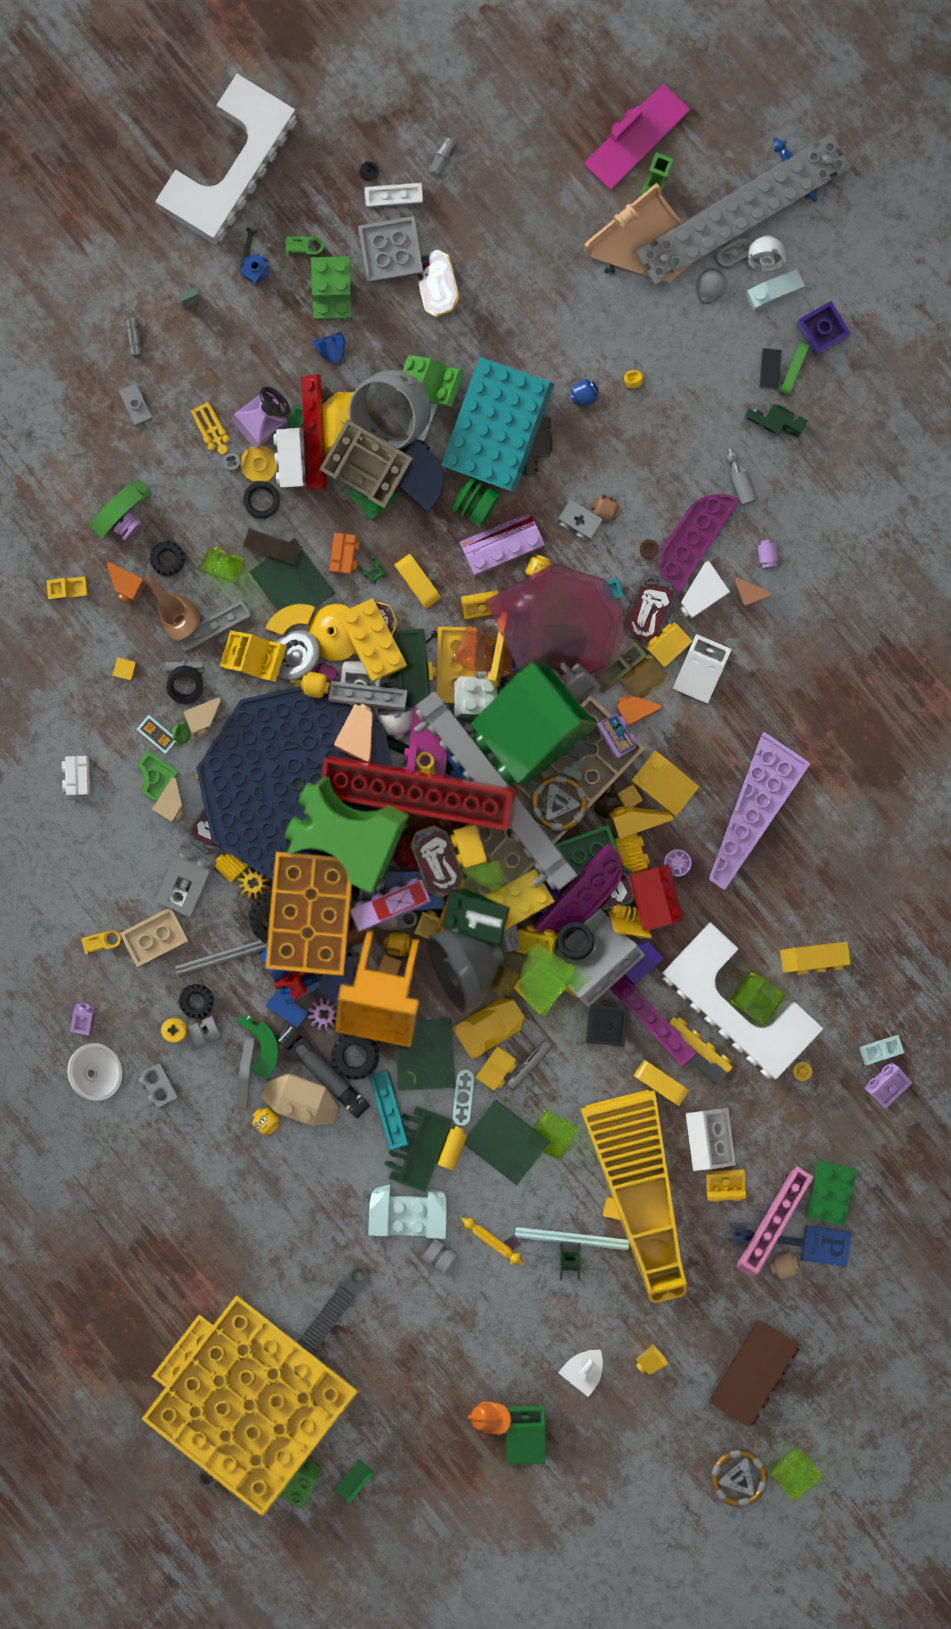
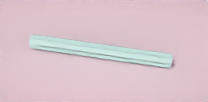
[515,1227,629,1250]

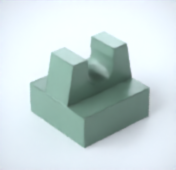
[561,760,583,783]

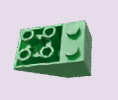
[505,1405,545,1464]

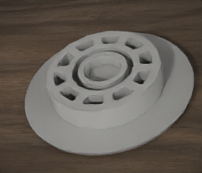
[277,630,320,680]

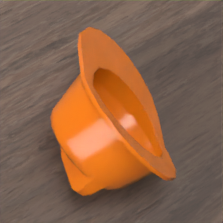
[468,1401,511,1434]

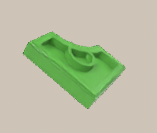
[137,750,179,802]

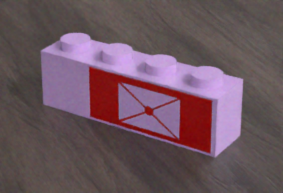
[350,878,432,933]

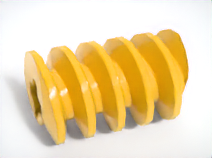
[161,1018,188,1043]

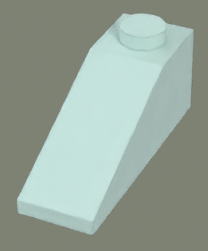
[746,269,805,311]

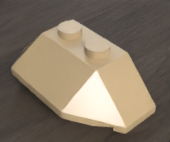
[261,1074,340,1126]

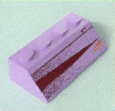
[459,512,545,577]

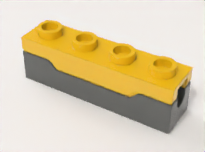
[669,1017,732,1085]

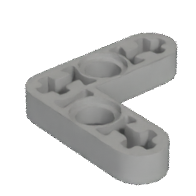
[237,1037,255,1110]

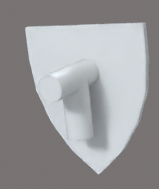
[558,1350,603,1397]

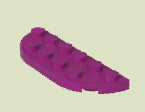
[659,494,739,596]
[533,842,622,934]

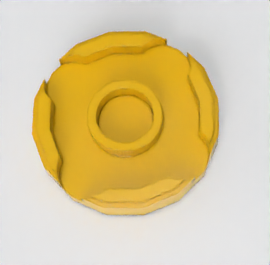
[240,445,278,483]

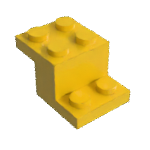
[219,630,287,682]

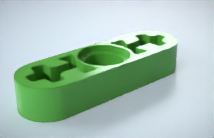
[780,341,809,396]

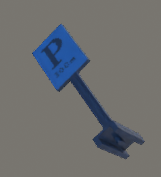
[728,1222,852,1266]

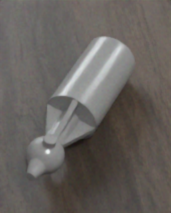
[727,448,758,505]

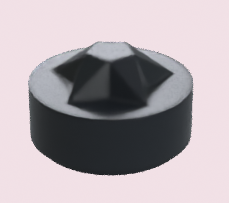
[359,161,379,181]

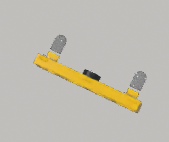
[475,613,512,687]

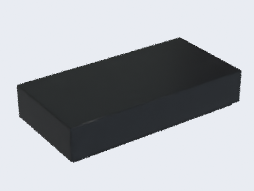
[759,348,782,389]

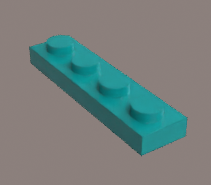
[370,1071,410,1151]

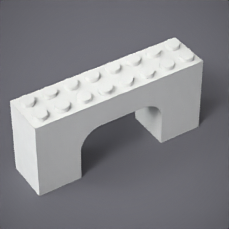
[155,74,297,245]
[661,922,823,1080]

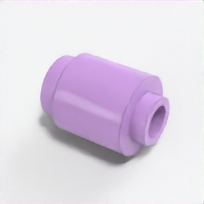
[757,539,779,568]

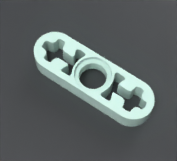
[453,1070,474,1126]

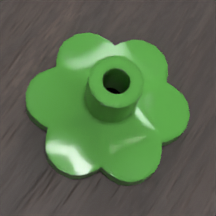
[171,722,191,746]

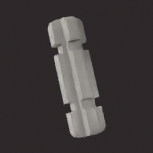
[126,318,141,356]

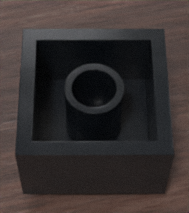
[585,1005,628,1047]

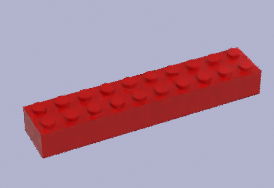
[322,756,517,830]

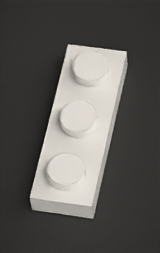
[364,183,423,208]

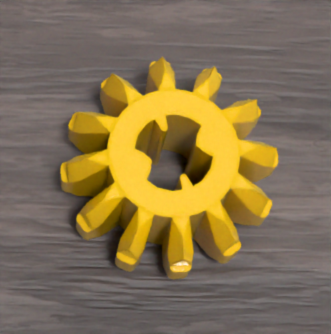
[237,867,270,899]

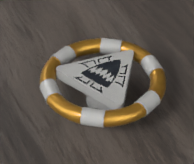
[531,775,587,831]
[711,1450,768,1507]

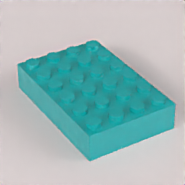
[441,357,555,493]

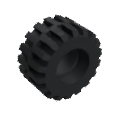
[248,893,272,943]
[331,1034,379,1080]

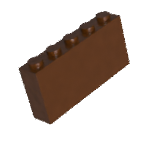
[708,1319,800,1427]

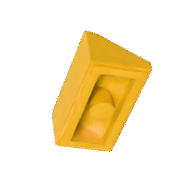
[461,591,502,619]

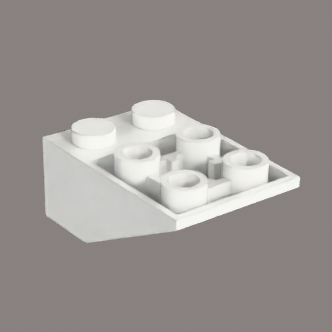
[672,634,732,704]

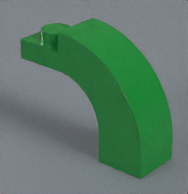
[237,1015,279,1080]

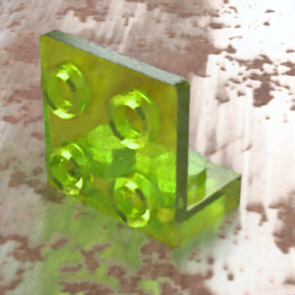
[769,1447,823,1501]

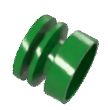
[452,477,500,528]

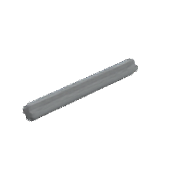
[175,940,268,976]

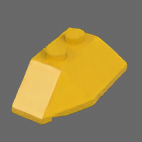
[322,392,354,458]

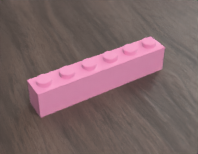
[736,1167,813,1278]

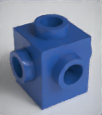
[240,253,270,286]

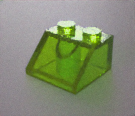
[199,547,245,584]
[462,861,505,892]
[729,970,786,1026]
[527,1109,579,1161]

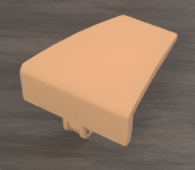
[584,183,695,283]

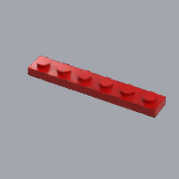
[301,374,327,491]

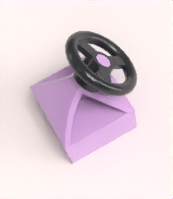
[231,387,290,450]

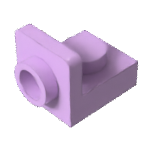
[70,1003,95,1036]

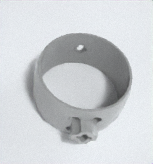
[349,370,431,449]

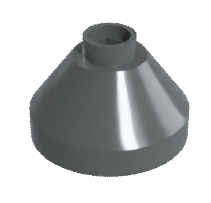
[428,930,504,1013]

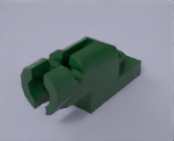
[744,405,808,437]

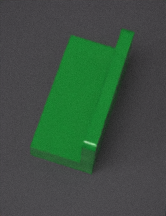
[334,1459,374,1504]

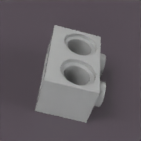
[138,1063,179,1108]

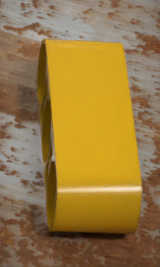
[394,553,441,609]
[633,1060,690,1106]

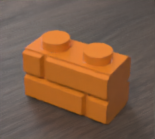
[329,533,360,575]

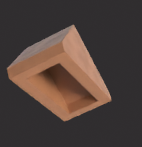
[734,577,771,608]

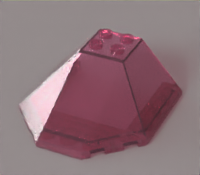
[486,564,624,676]

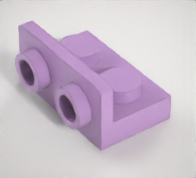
[865,1062,912,1109]

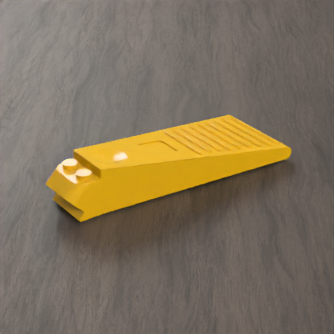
[580,1090,687,1303]

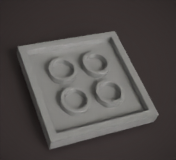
[358,216,424,283]

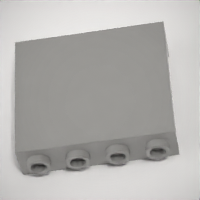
[544,909,645,1007]

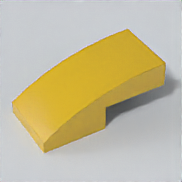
[46,576,89,599]

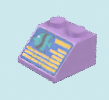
[596,714,637,760]

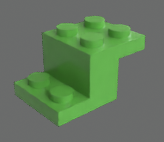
[311,256,352,320]
[396,355,465,407]

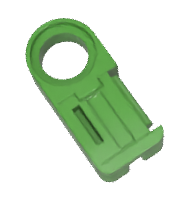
[286,237,324,256]

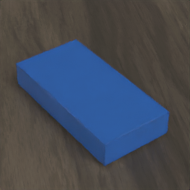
[266,991,308,1028]

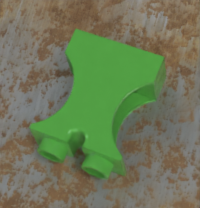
[285,776,409,893]

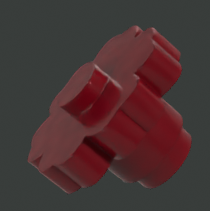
[394,833,420,872]

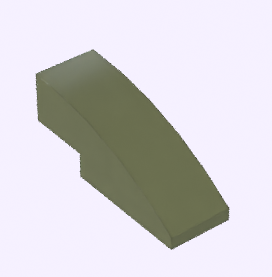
[593,639,650,693]

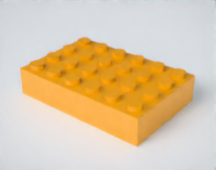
[266,852,352,975]

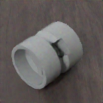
[188,1016,222,1049]
[421,1238,457,1274]

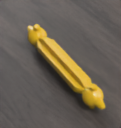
[461,1217,524,1266]

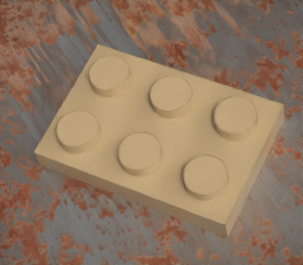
[120,908,189,968]

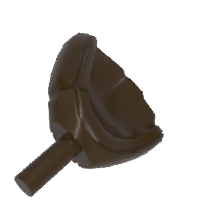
[594,784,623,818]

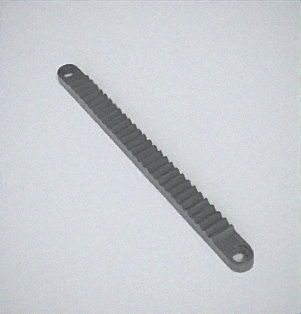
[198,1266,369,1488]

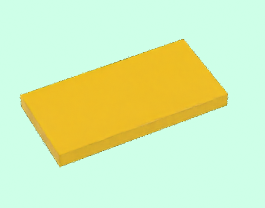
[436,626,476,704]

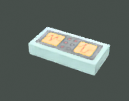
[136,715,176,754]

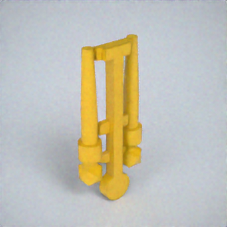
[191,402,230,455]

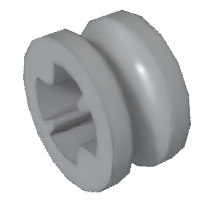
[223,453,240,471]

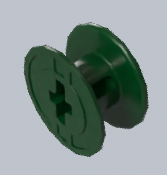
[560,1242,581,1281]

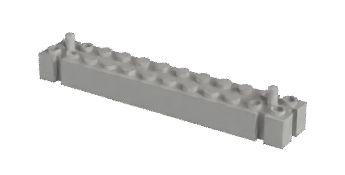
[633,134,851,285]
[414,691,577,891]

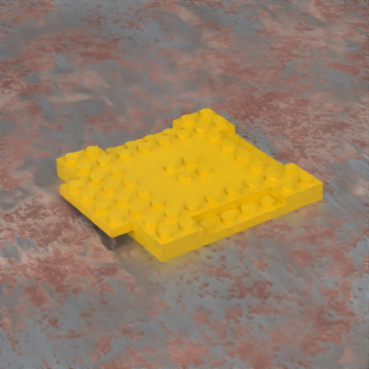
[142,1295,359,1516]

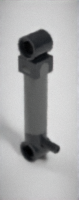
[276,1024,371,1119]

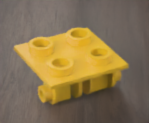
[608,904,651,939]

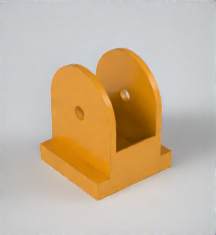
[335,930,420,1047]

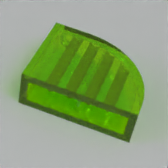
[520,943,576,1017]

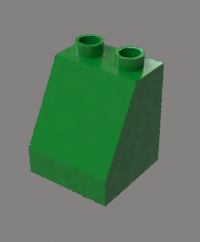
[471,662,597,785]

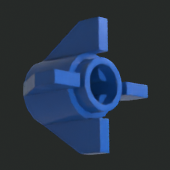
[313,331,346,365]

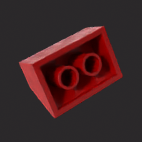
[629,864,683,931]

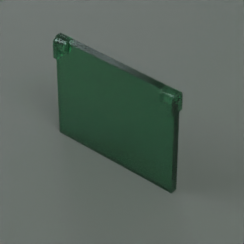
[249,538,335,611]
[395,1018,456,1091]
[464,1100,551,1185]

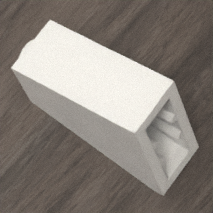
[680,561,730,619]

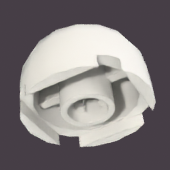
[748,235,786,271]
[377,707,413,739]

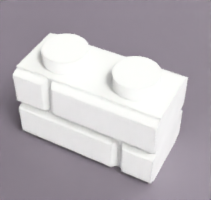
[62,756,91,796]

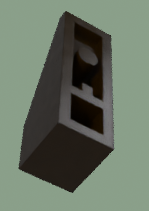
[243,528,303,565]

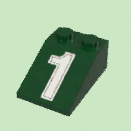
[442,888,510,944]

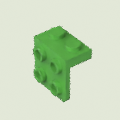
[279,1460,323,1508]

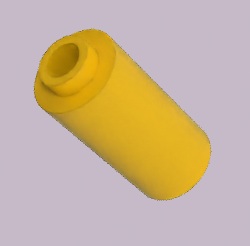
[436,1126,468,1171]

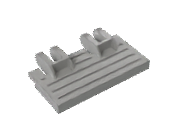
[553,662,601,703]

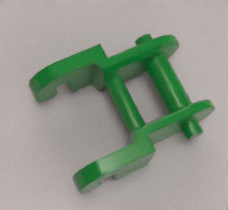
[358,555,385,584]

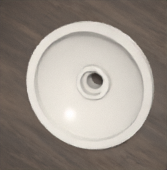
[68,1043,122,1101]

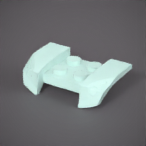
[368,1185,446,1239]

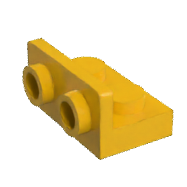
[515,925,558,961]

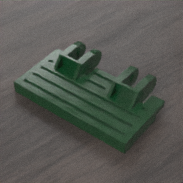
[382,628,430,708]
[384,1106,452,1192]

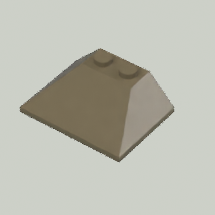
[319,419,413,508]

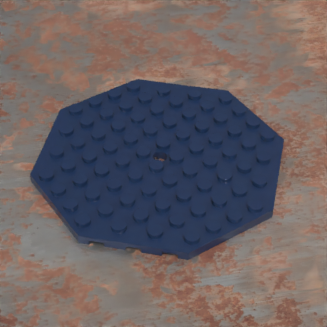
[196,686,393,881]

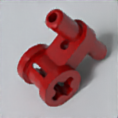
[273,971,310,999]

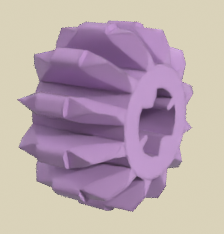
[308,998,337,1031]

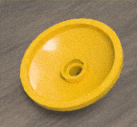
[308,604,356,662]

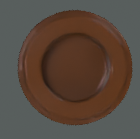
[639,539,659,559]

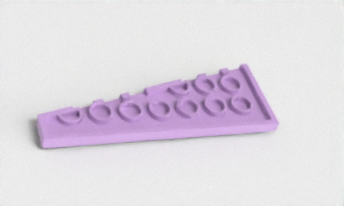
[708,732,811,890]

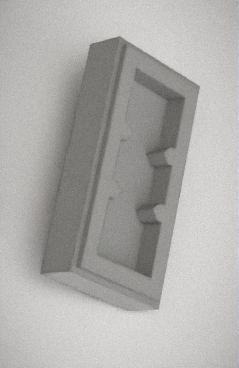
[119,383,152,426]

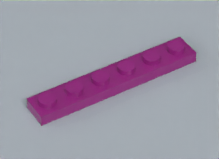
[610,975,698,1068]

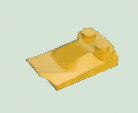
[452,997,525,1060]

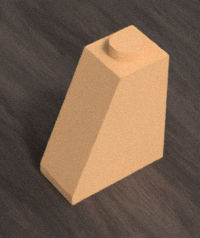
[334,704,373,763]

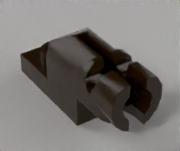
[526,417,552,477]

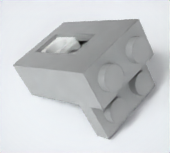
[155,849,215,917]

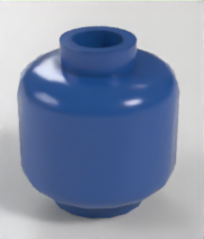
[570,379,600,407]

